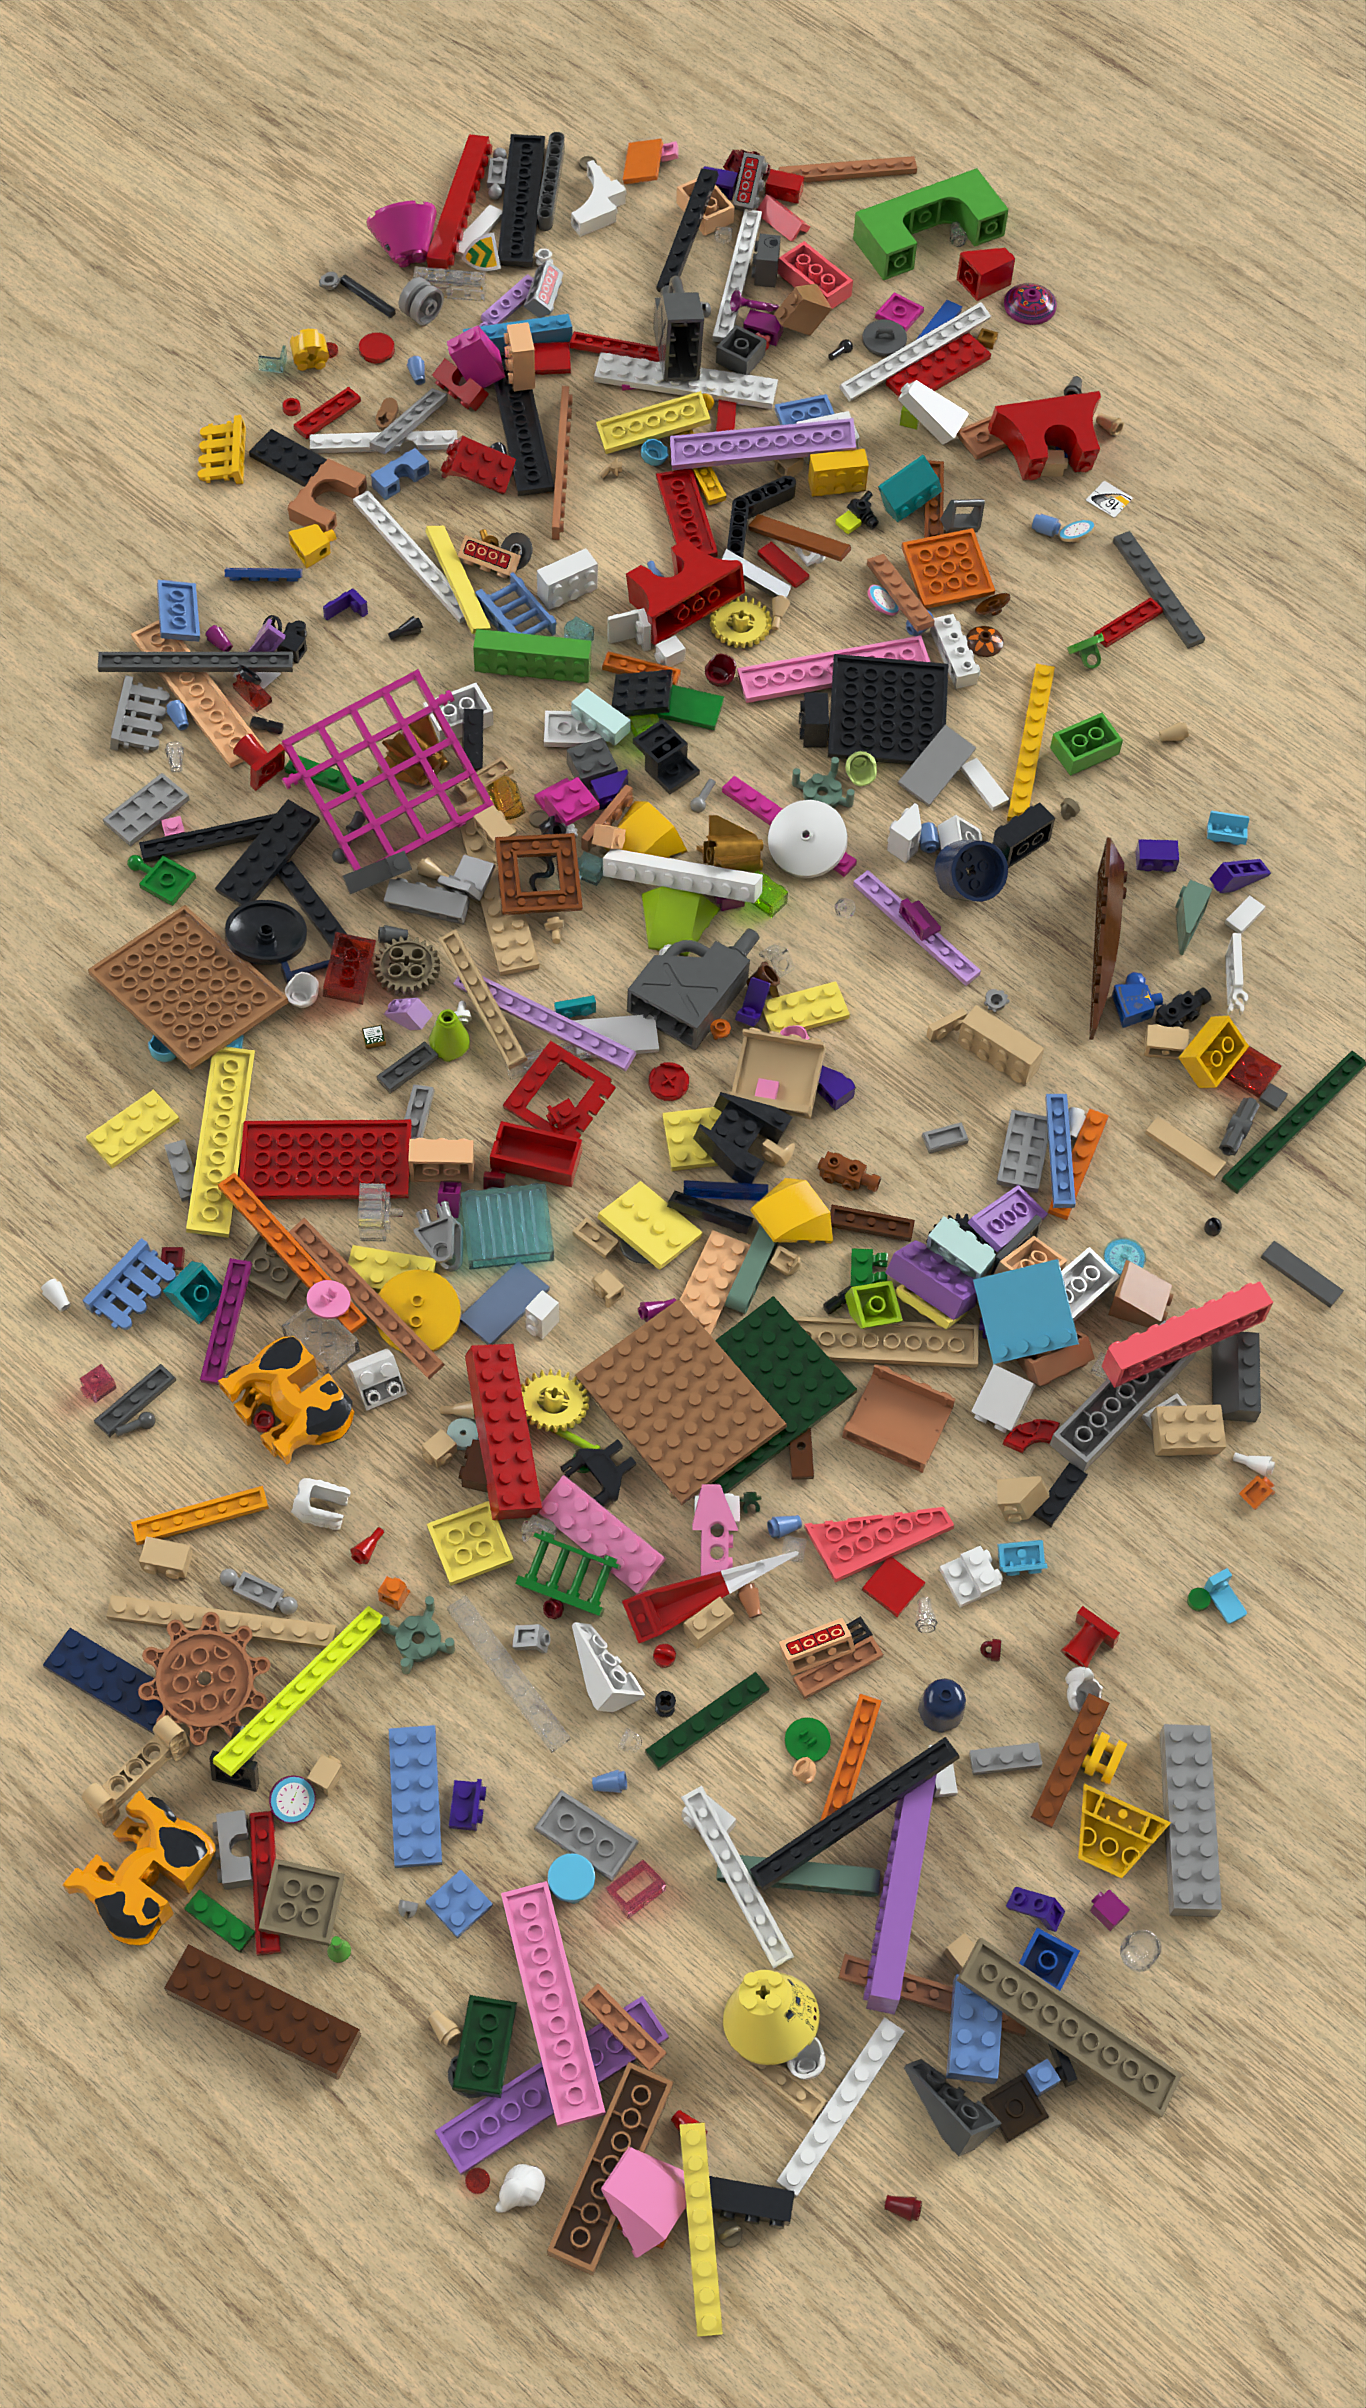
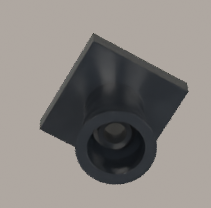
[209,1726,259,1792]

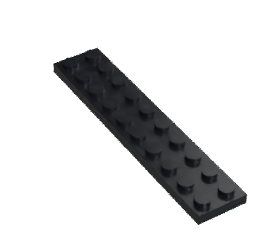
[498,134,545,267]
[493,352,554,496]

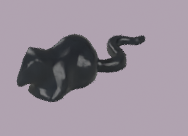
[529,816,566,891]

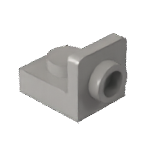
[512,1624,550,1653]

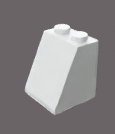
[971,1365,1036,1433]

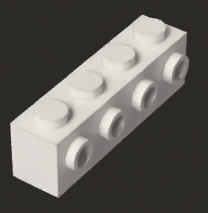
[930,614,980,689]

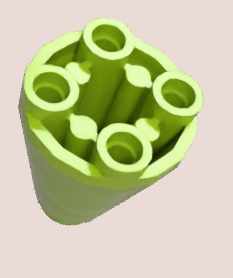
[429,1009,470,1062]

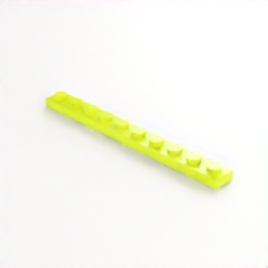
[213,1606,384,1776]

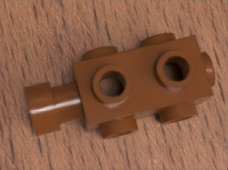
[817,1151,881,1192]

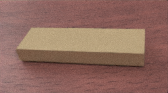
[455,757,514,802]

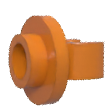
[710,1019,731,1040]

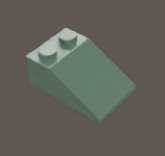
[1175,879,1212,955]

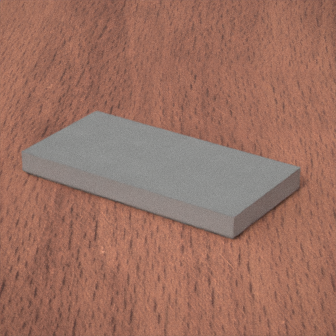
[898,725,976,807]
[534,1790,639,1882]

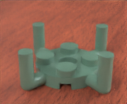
[792,757,855,808]
[380,1596,455,1675]

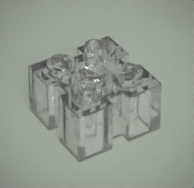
[358,1183,403,1241]

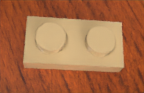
[926,1008,967,1042]
[573,1217,619,1259]

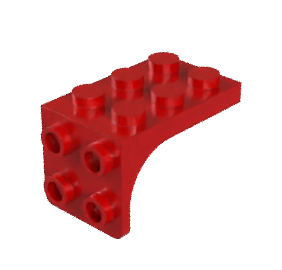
[440,435,516,495]

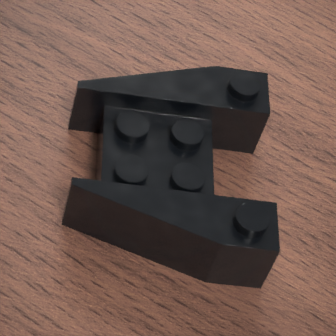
[693,1092,792,1189]

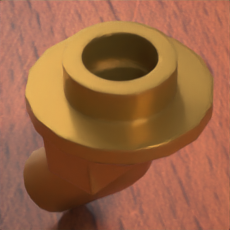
[479,529,499,547]

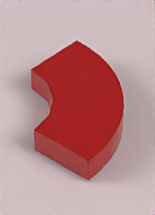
[1002,1419,1060,1453]

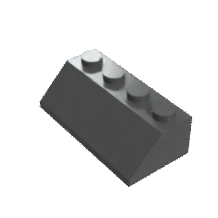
[1211,1331,1261,1422]

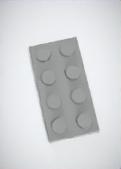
[103,773,190,847]
[996,1109,1048,1193]

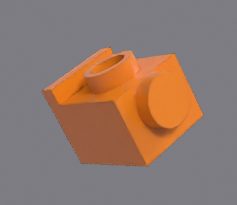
[378,1576,410,1611]

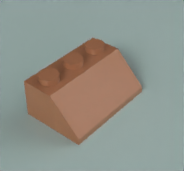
[1016,1330,1095,1386]

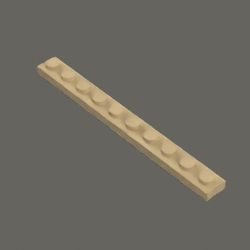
[106,1595,337,1649]

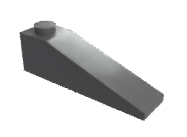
[904,2059,1001,2156]

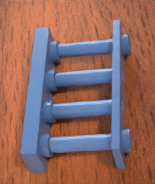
[475,572,557,636]

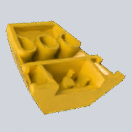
[604,801,687,858]
[750,1178,833,1244]
[1078,1783,1171,1878]

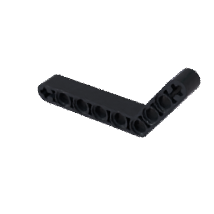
[727,475,796,558]

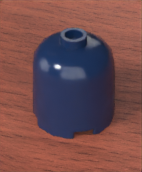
[918,1678,966,1733]

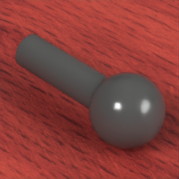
[115,1412,156,1437]

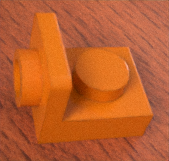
[1239,1475,1275,1510]

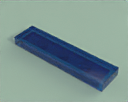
[683,1180,769,1201]

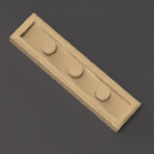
[1145,1116,1227,1180]
[735,2054,828,2122]

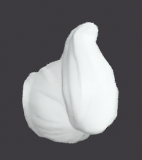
[1065,1667,1103,1713]
[495,2164,545,2213]

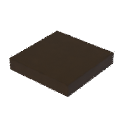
[981,2074,1049,2143]

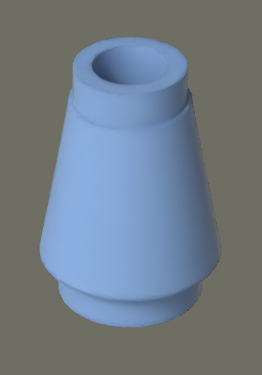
[407,356,425,385]
[166,700,189,730]
[767,1515,802,1539]
[592,1769,627,1793]

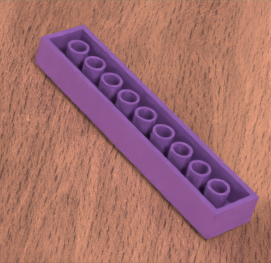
[863,1774,937,2015]

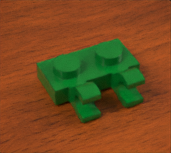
[850,1248,888,1287]

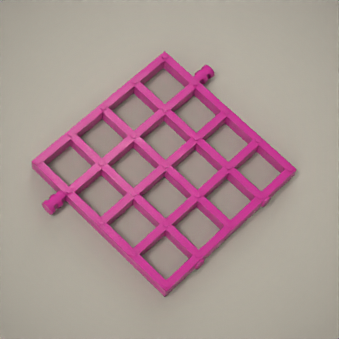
[281,669,495,871]

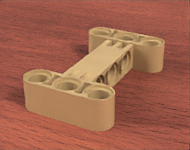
[82,1715,190,1828]

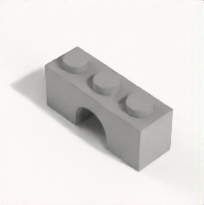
[213,1810,253,1890]

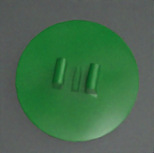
[785,1717,831,1762]

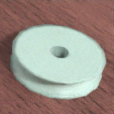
[447,1418,479,1450]

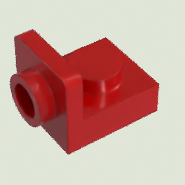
[546,1098,580,1130]

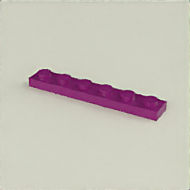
[200,1258,252,1385]

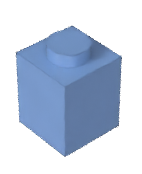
[1025,2058,1061,2097]

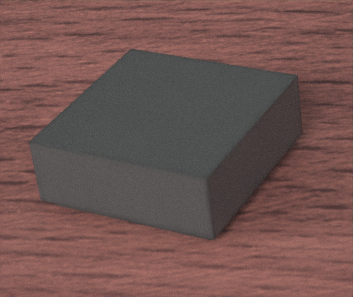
[1259,1083,1288,1111]

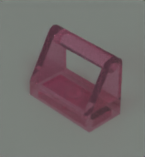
[605,1860,666,1919]

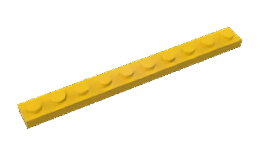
[1007,664,1055,821]

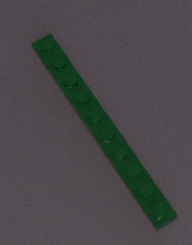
[1221,1050,1366,1194]

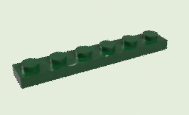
[645,1672,770,1771]

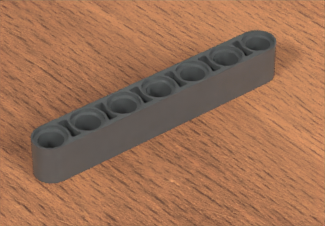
[537,132,565,231]

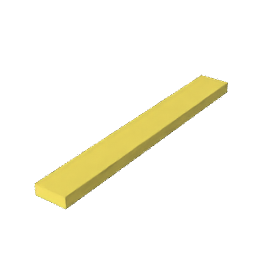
[425,526,491,634]

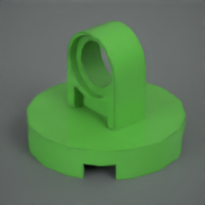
[1067,633,1105,669]

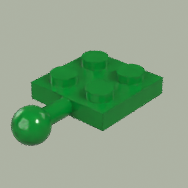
[127,855,196,906]

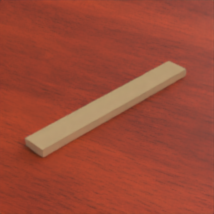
[438,929,528,1070]

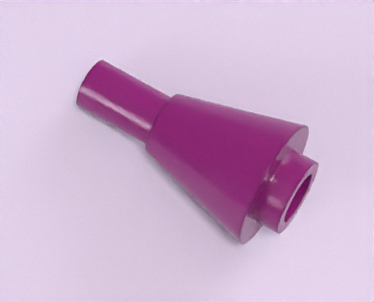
[638,1298,676,1322]

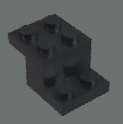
[633,719,700,794]

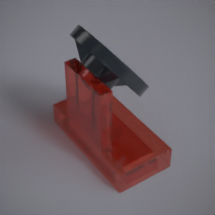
[233,665,272,712]

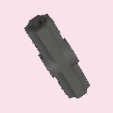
[1219,1097,1260,1156]

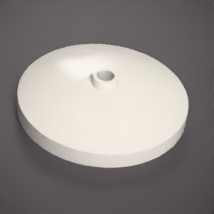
[768,800,848,878]

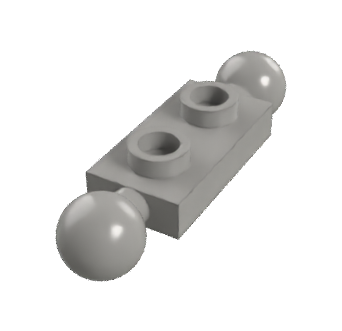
[487,148,508,200]
[219,1569,298,1615]

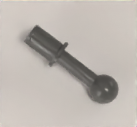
[332,811,366,864]

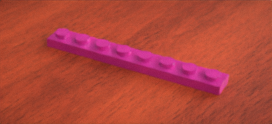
[722,775,857,877]

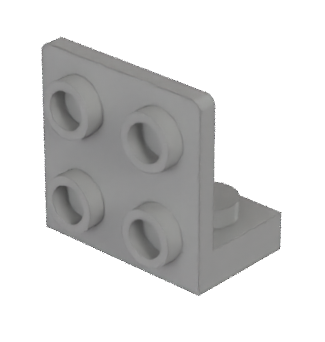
[437,855,496,901]

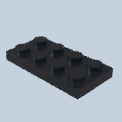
[249,429,327,487]

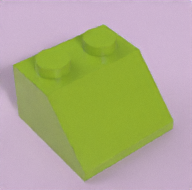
[845,1280,903,1329]

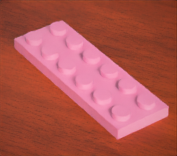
[539,1475,667,1594]

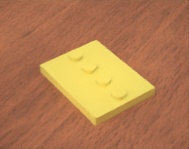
[597,1181,703,1270]

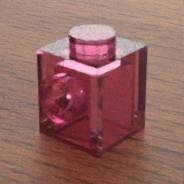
[79,1364,117,1403]

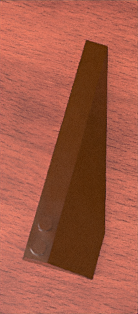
[1089,837,1127,1040]

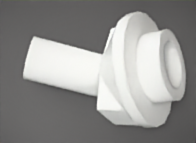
[454,1001,472,1025]

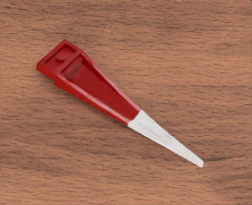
[622,1551,799,1644]

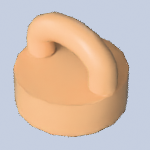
[792,1757,816,1784]

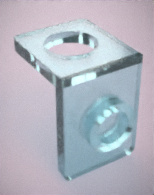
[258,345,287,373]

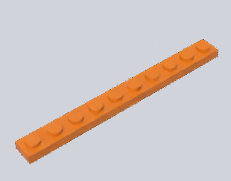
[217,1172,367,1335]

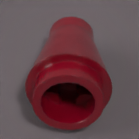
[884,2195,922,2222]

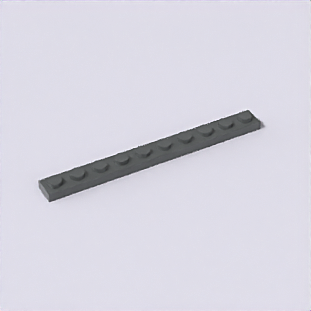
[97,652,294,672]

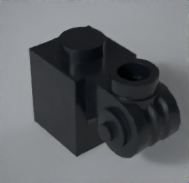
[277,620,307,664]

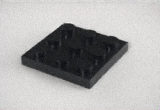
[612,669,674,716]

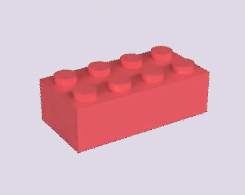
[777,241,853,309]

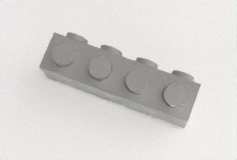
[384,878,470,925]

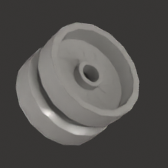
[398,277,444,325]

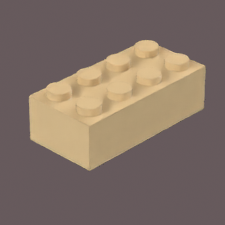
[958,1005,1044,1086]

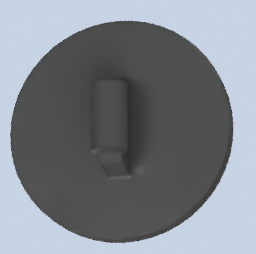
[862,320,907,356]

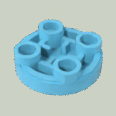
[548,1854,595,1904]

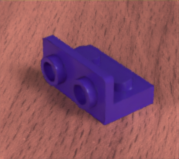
[449,1779,486,1831]

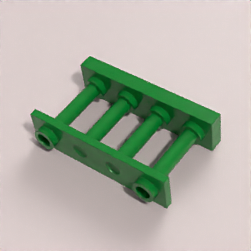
[515,1531,621,1617]

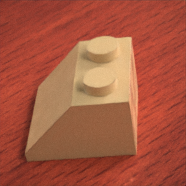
[997,1476,1049,1523]

